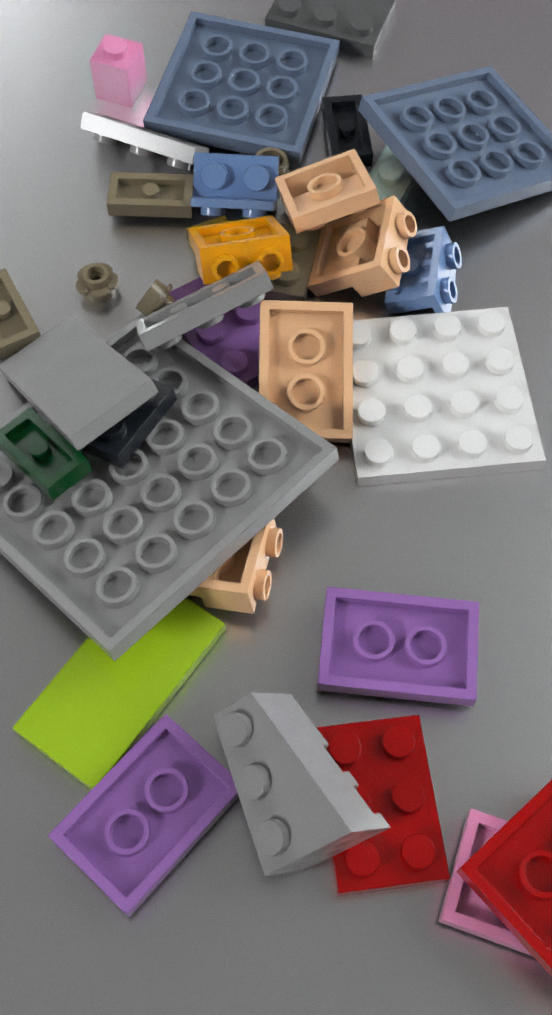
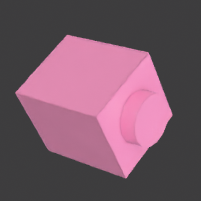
[89,34,147,108]

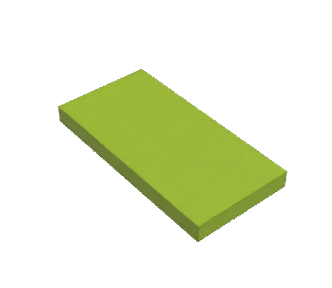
[12,597,226,790]

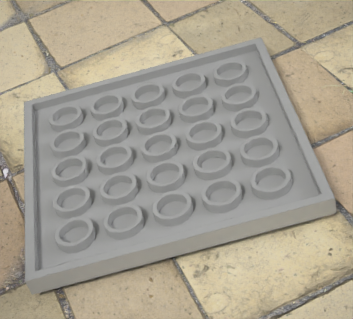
[0,314,339,661]

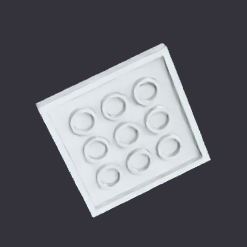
[350,307,546,487]

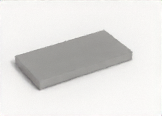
[0,315,158,451]

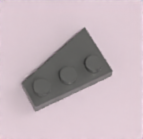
[265,0,396,58]

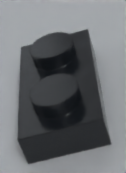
[321,94,373,167]
[82,378,177,468]

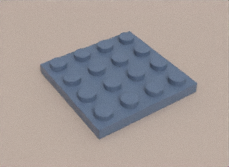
[143,11,340,165]
[358,66,552,222]

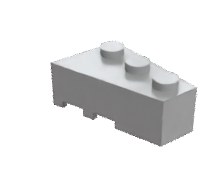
[212,692,391,876]

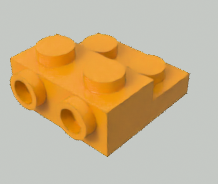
[188,215,293,285]

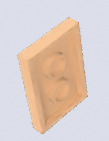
[258,300,353,443]

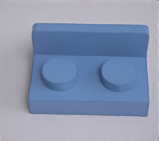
[191,152,280,218]
[384,226,462,314]

